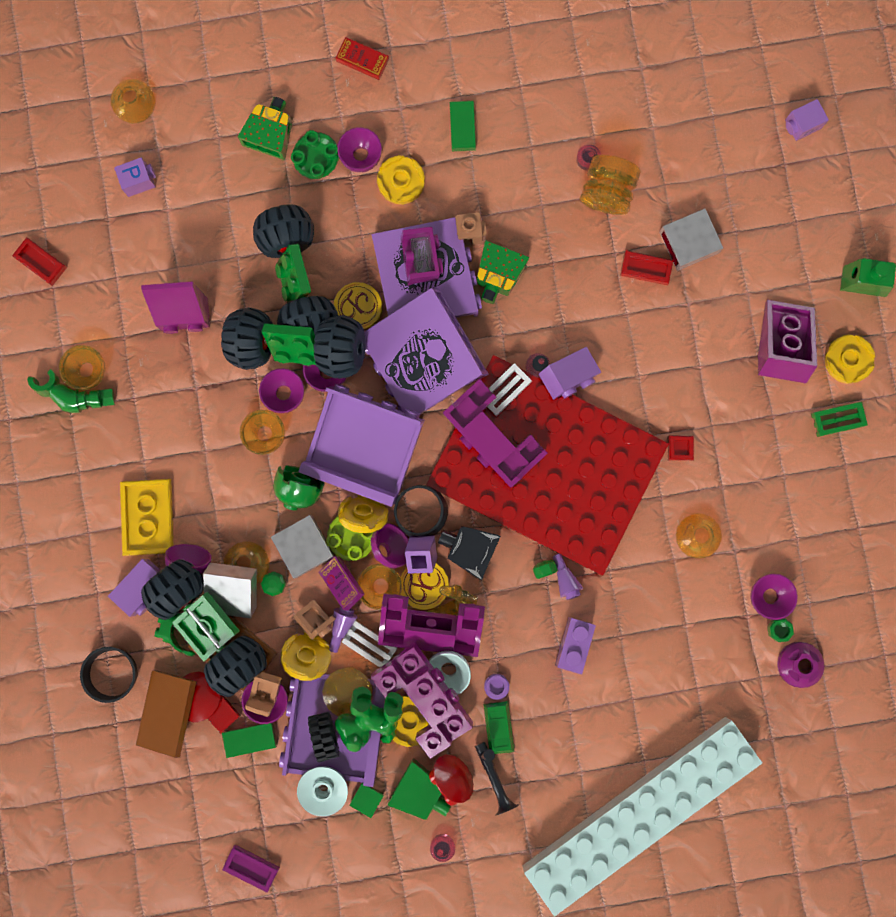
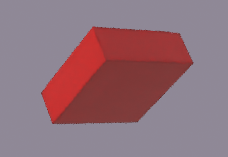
[668,435,694,461]
[208,697,241,734]

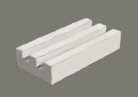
[487,363,532,417]
[342,621,397,667]

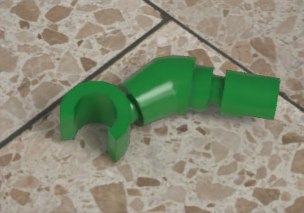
[27,369,115,413]

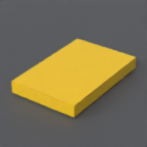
[120,479,174,556]

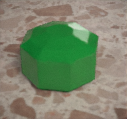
[532,560,558,579]
[261,571,287,596]
[767,618,794,642]

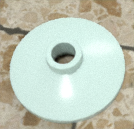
[297,766,348,816]

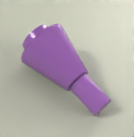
[552,554,583,600]
[329,606,358,653]

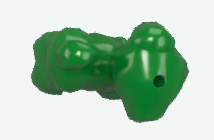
[334,686,404,752]

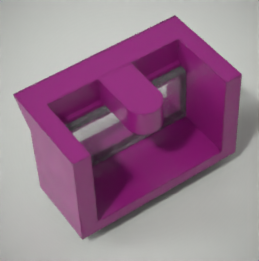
[401,227,443,286]

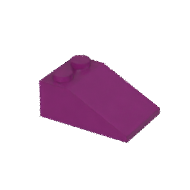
[141,281,210,334]
[758,300,817,383]

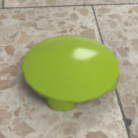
[326,516,373,561]

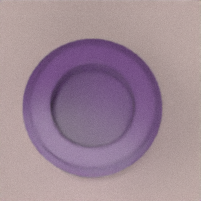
[484,674,509,700]

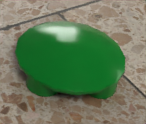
[291,130,339,179]

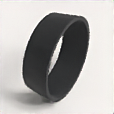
[394,485,448,536]
[80,647,137,703]

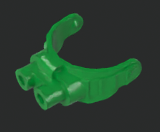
[154,611,196,657]

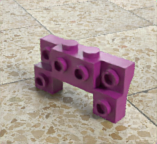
[443,379,548,488]
[378,594,485,657]
[371,642,473,759]

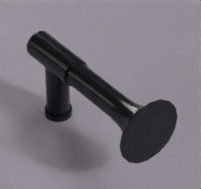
[475,742,519,816]

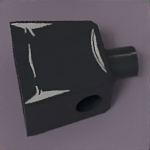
[438,526,501,580]

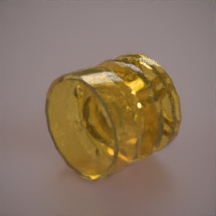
[580,155,641,215]

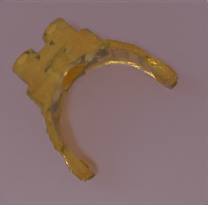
[427,585,478,615]

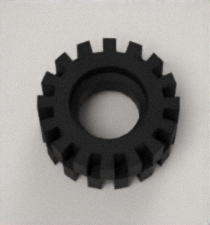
[308,712,339,762]

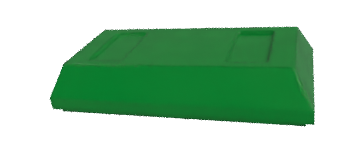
[483,701,515,754]

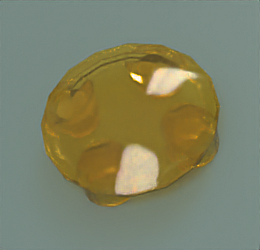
[322,667,373,716]

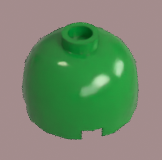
[273,465,325,511]

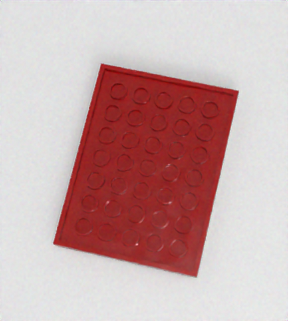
[426,355,669,576]

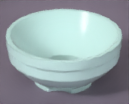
[429,651,471,695]

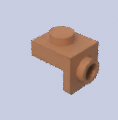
[455,212,486,245]
[293,599,336,640]
[245,672,282,717]

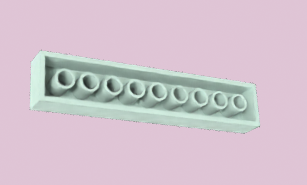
[522,717,762,917]

